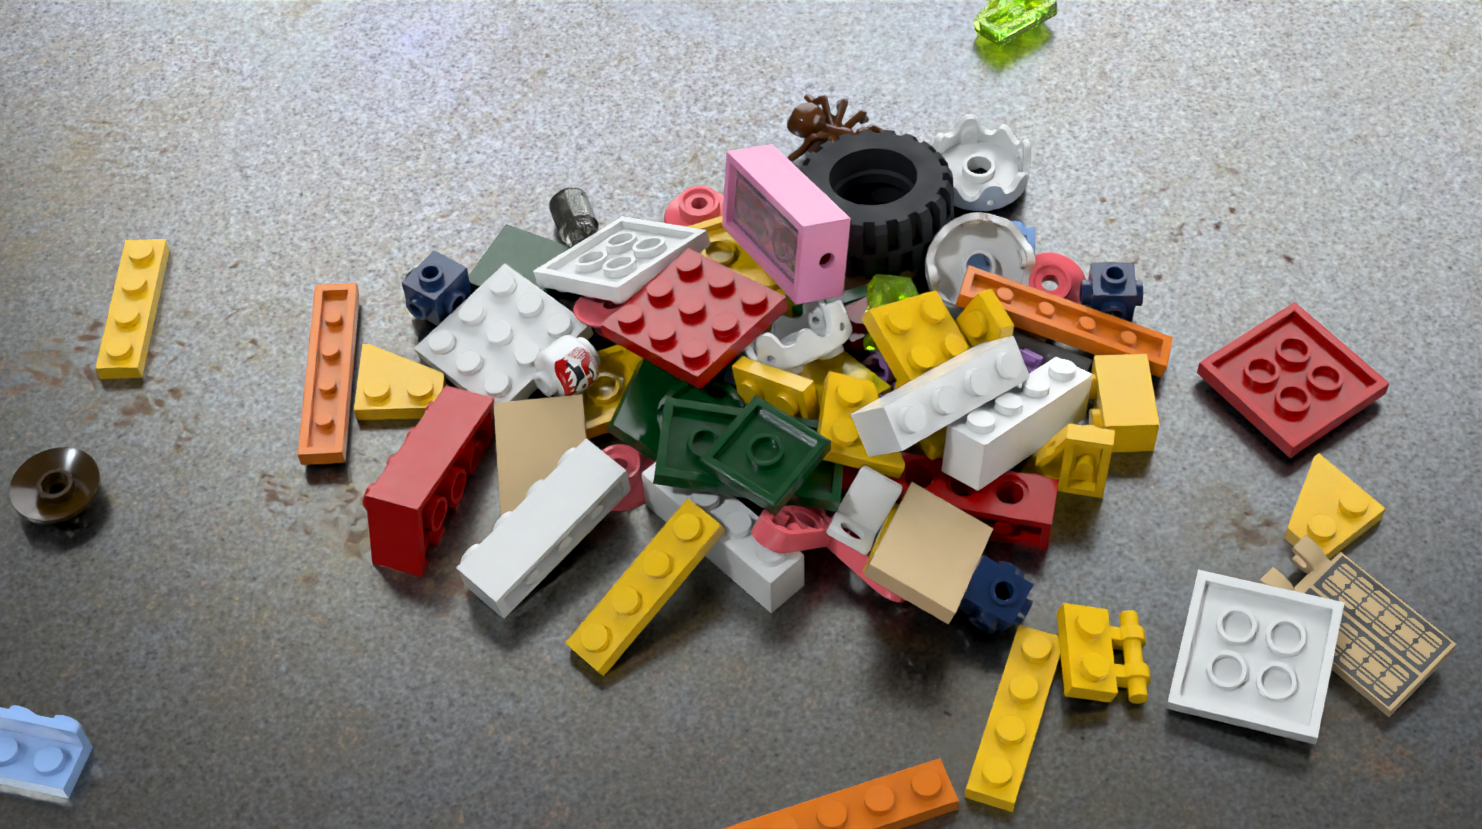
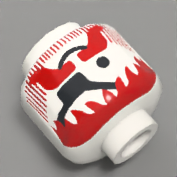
[534,335,601,397]

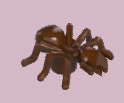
[787,94,883,162]

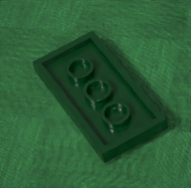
[653,397,843,512]

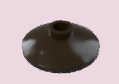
[9,447,101,524]

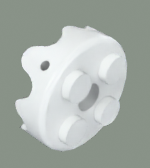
[933,114,1031,211]
[925,212,1035,304]
[743,300,853,374]

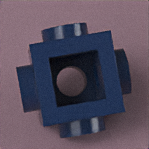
[402,251,472,326]
[1080,262,1143,322]
[958,555,1034,633]

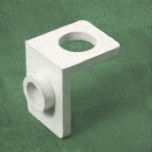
[826,466,902,555]

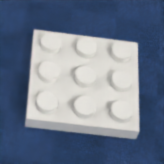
[533,216,711,304]
[414,263,594,403]
[1167,570,1345,745]

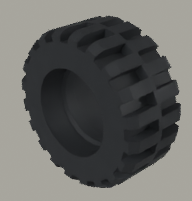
[799,130,954,280]

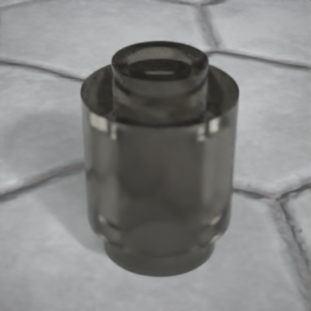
[549,188,599,247]

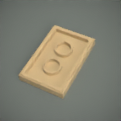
[494,394,587,516]
[863,482,993,624]

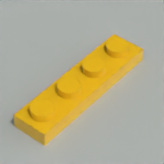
[95,239,170,379]
[565,498,726,676]
[965,625,1061,812]

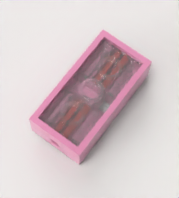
[722,144,851,305]

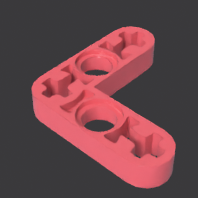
[751,505,906,603]

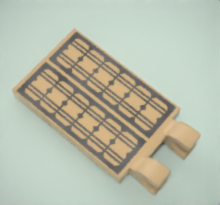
[1260,535,1456,717]

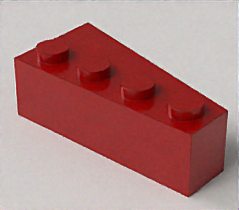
[363,385,495,577]

